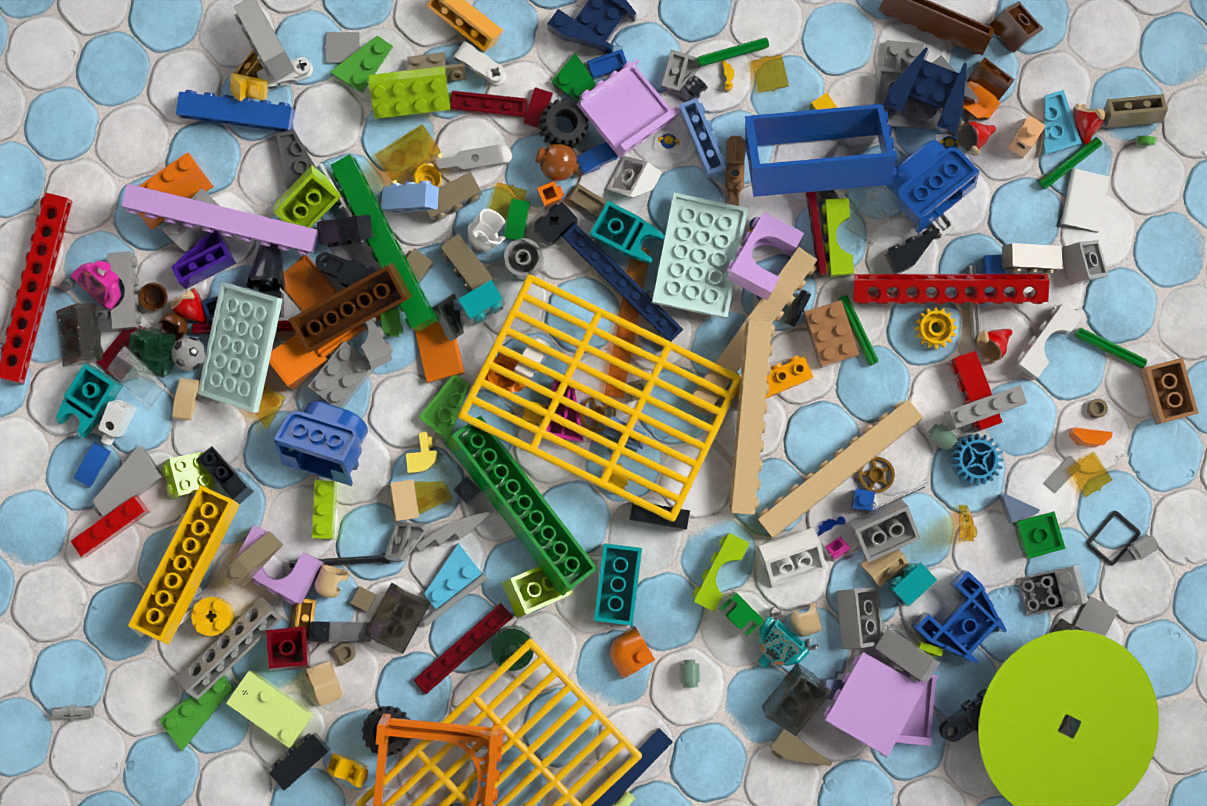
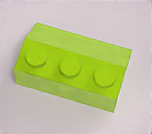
[273,165,341,228]

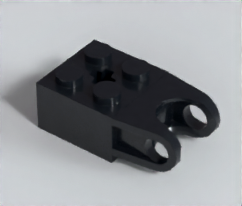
[315,252,379,288]
[939,688,987,742]

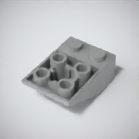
[1017,564,1088,616]

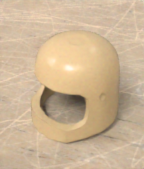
[314,565,350,598]
[790,602,823,637]

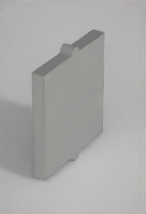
[324,32,361,63]
[1074,595,1118,636]

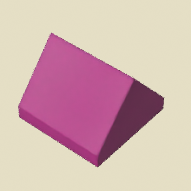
[825,536,850,561]

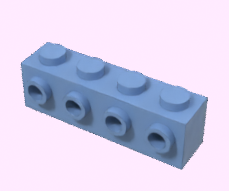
[679,98,728,179]

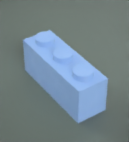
[381,181,439,213]

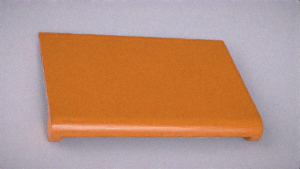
[284,255,338,311]
[415,322,465,383]

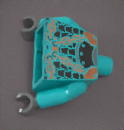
[758,606,818,668]

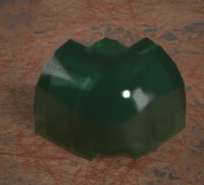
[129,328,176,378]

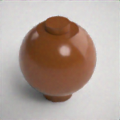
[535,143,579,181]

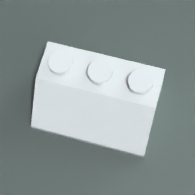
[759,528,827,588]

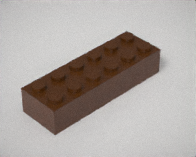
[288,263,412,354]

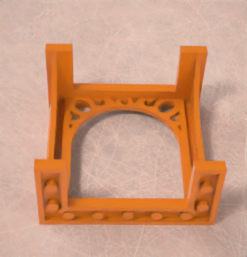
[373,713,504,806]

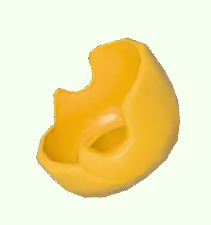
[413,164,442,187]

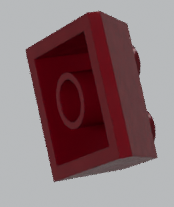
[266,626,311,672]

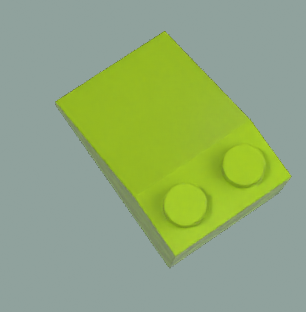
[502,566,573,618]

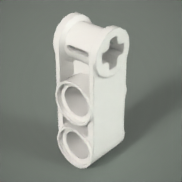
[453,41,505,85]
[257,57,313,92]

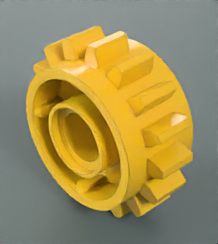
[914,307,957,349]

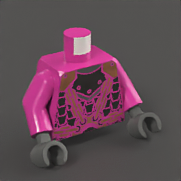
[60,260,121,321]

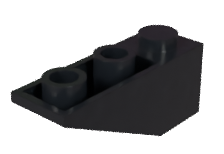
[885,228,940,274]
[197,446,254,504]

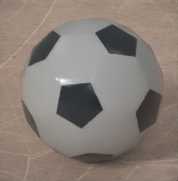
[171,337,206,371]

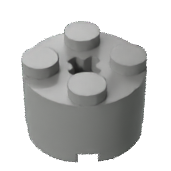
[504,238,544,280]

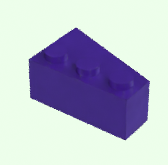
[172,230,236,289]

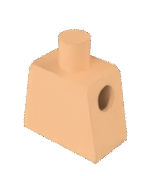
[1007,116,1045,158]

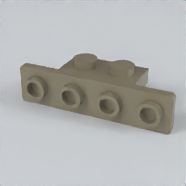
[395,52,467,82]

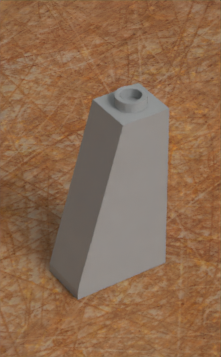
[93,446,165,517]

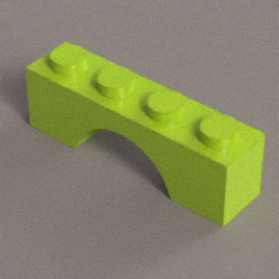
[821,198,854,278]
[692,532,750,612]

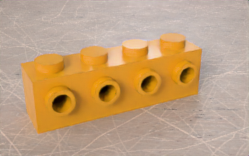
[426,0,503,52]
[735,355,813,400]

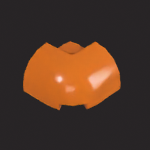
[610,626,655,679]

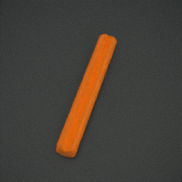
[317,314,381,357]

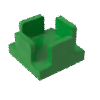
[1016,511,1066,559]
[719,592,764,637]

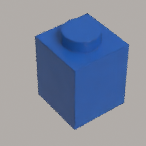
[982,255,1006,274]
[851,489,875,511]

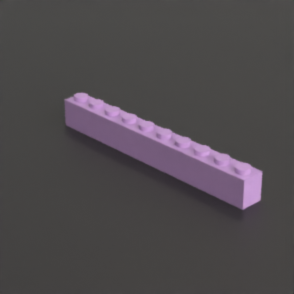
[122,184,318,256]

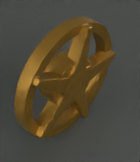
[580,397,616,431]
[858,457,895,493]

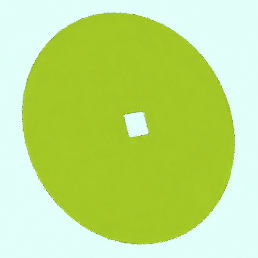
[978,630,1159,806]

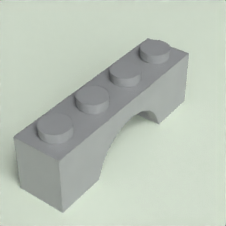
[107,251,142,331]
[361,317,393,370]
[944,385,1027,431]

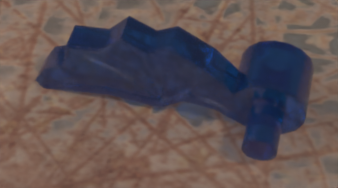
[818,516,846,536]

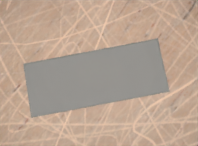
[1044,456,1081,493]

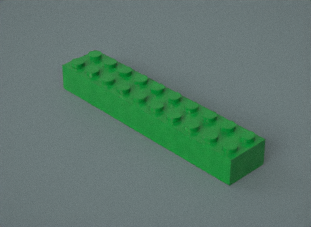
[445,415,598,596]

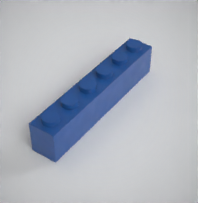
[176,90,295,132]

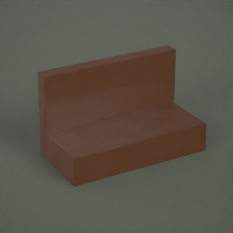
[967,57,1015,101]

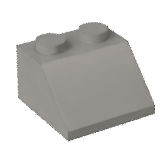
[1062,240,1109,285]

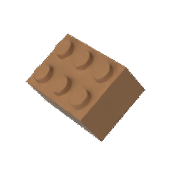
[803,300,859,369]
[1140,358,1199,425]

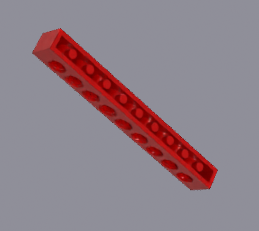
[0,193,73,384]
[853,274,1050,304]

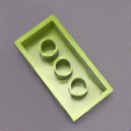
[369,66,450,119]

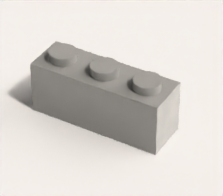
[875,629,940,682]

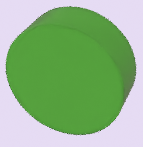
[1136,136,1156,146]

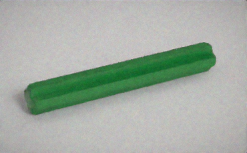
[697,37,769,67]
[1039,137,1102,190]
[838,295,879,366]
[1075,328,1147,369]

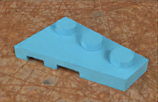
[1044,90,1081,156]
[424,543,482,609]

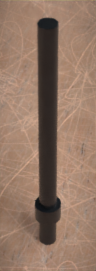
[289,553,406,568]

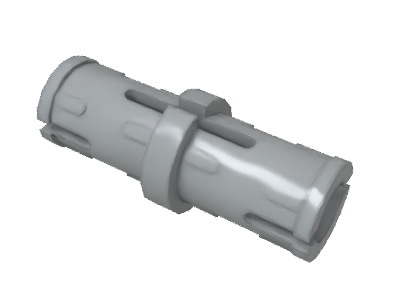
[52,705,94,720]

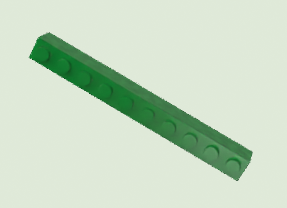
[330,154,438,332]

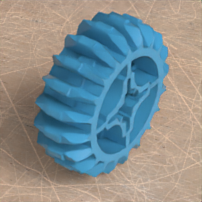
[951,433,1004,486]

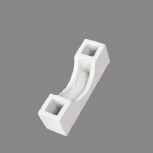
[1016,303,1082,379]

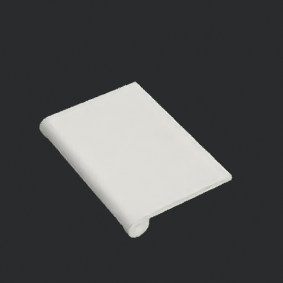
[1061,169,1109,232]

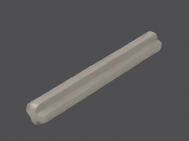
[966,265,981,341]

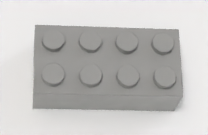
[233,0,296,81]

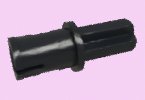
[784,290,811,328]

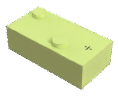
[226,670,315,748]

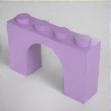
[727,212,804,301]
[234,525,324,605]

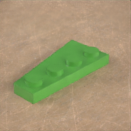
[159,675,234,751]

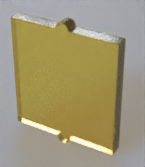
[751,54,789,93]
[490,182,527,220]
[1067,452,1112,497]

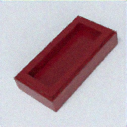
[523,87,553,128]

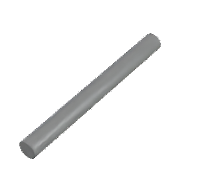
[422,573,488,626]

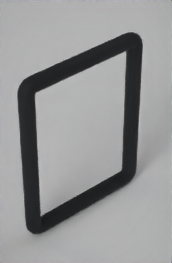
[1087,511,1141,566]

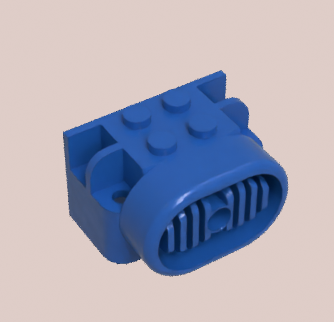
[886,140,979,234]
[273,401,368,486]

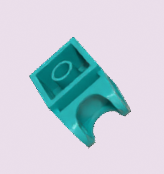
[590,201,665,264]
[55,363,123,439]

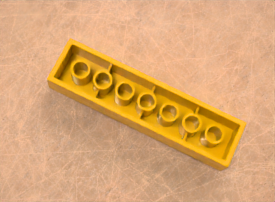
[128,485,240,645]

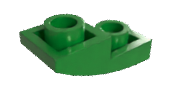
[504,198,531,241]

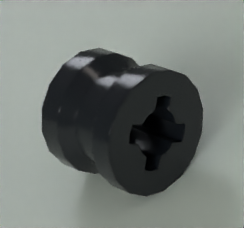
[684,76,708,99]

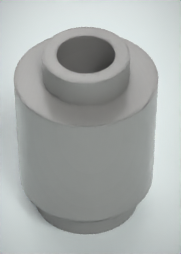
[1127,534,1158,561]

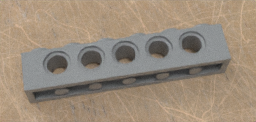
[177,597,283,700]

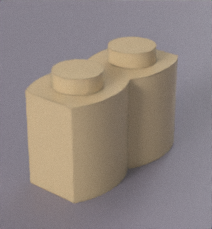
[305,661,344,706]

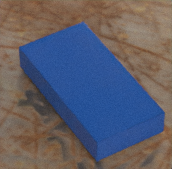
[587,49,627,80]

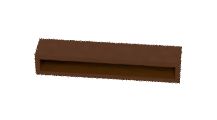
[878,0,994,56]

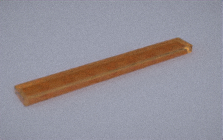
[604,248,651,399]

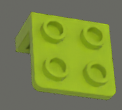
[161,452,214,500]

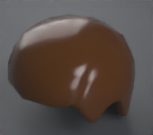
[138,282,168,311]
[159,313,188,342]

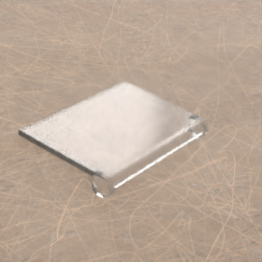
[536,242,591,289]
[107,346,166,410]
[871,479,929,512]

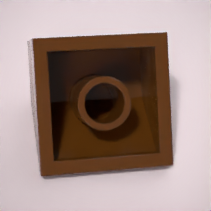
[989,1,1044,53]

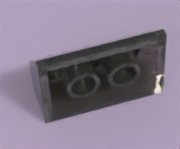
[56,303,103,367]
[364,582,431,654]
[761,662,832,736]

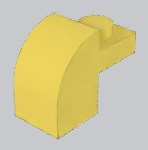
[406,432,438,474]

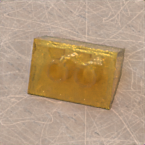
[374,124,443,184]

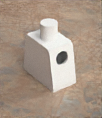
[98,399,137,445]

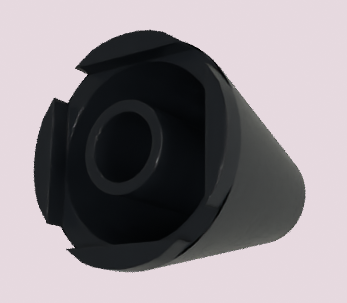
[246,244,285,291]

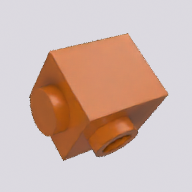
[537,181,564,209]

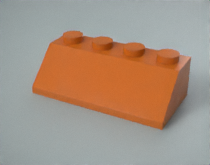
[138,152,214,230]

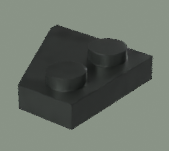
[432,294,464,342]

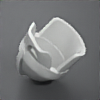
[468,209,506,253]

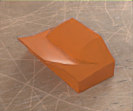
[963,81,1000,120]
[1069,427,1113,447]

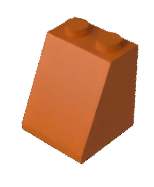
[269,334,329,390]

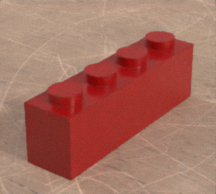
[950,350,1003,431]
[70,496,150,557]

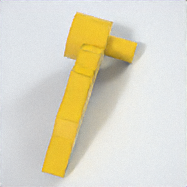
[722,60,735,92]

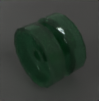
[491,625,534,671]

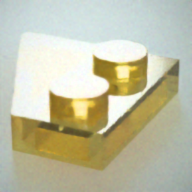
[255,385,287,429]
[414,481,453,515]
[959,505,977,542]

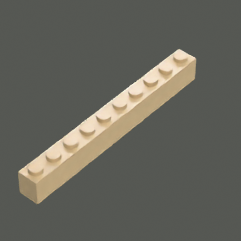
[687,247,817,416]
[729,319,775,514]
[758,400,923,539]

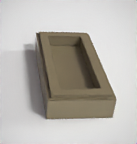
[568,184,607,219]

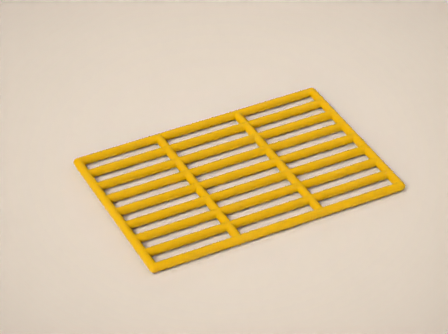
[458,274,741,522]
[356,639,642,806]

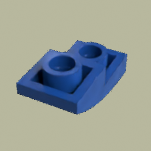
[576,142,618,175]
[74,442,111,488]

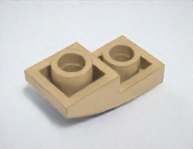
[172,378,200,421]

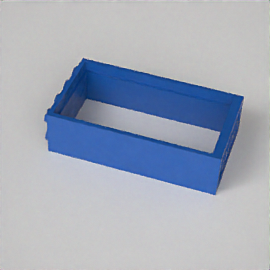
[745,104,897,197]

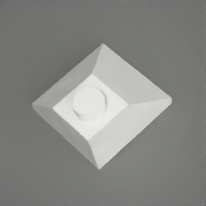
[606,156,662,197]

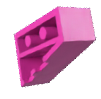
[546,379,583,443]

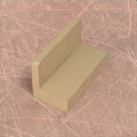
[388,480,419,522]
[861,549,909,587]

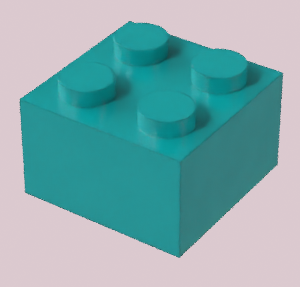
[458,280,505,324]
[888,562,937,607]

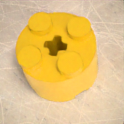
[191,597,235,636]

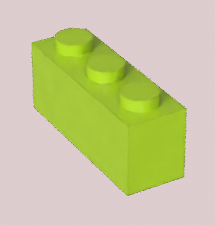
[312,480,337,539]

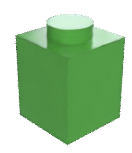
[381,309,404,338]

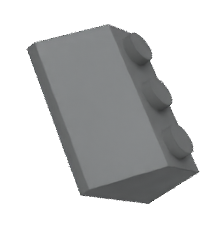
[162,188,220,252]
[849,499,921,563]
[837,587,883,649]

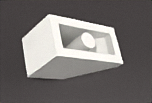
[514,335,551,380]

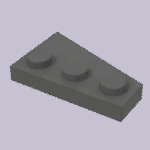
[276,130,316,190]

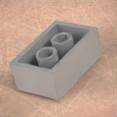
[308,341,375,408]

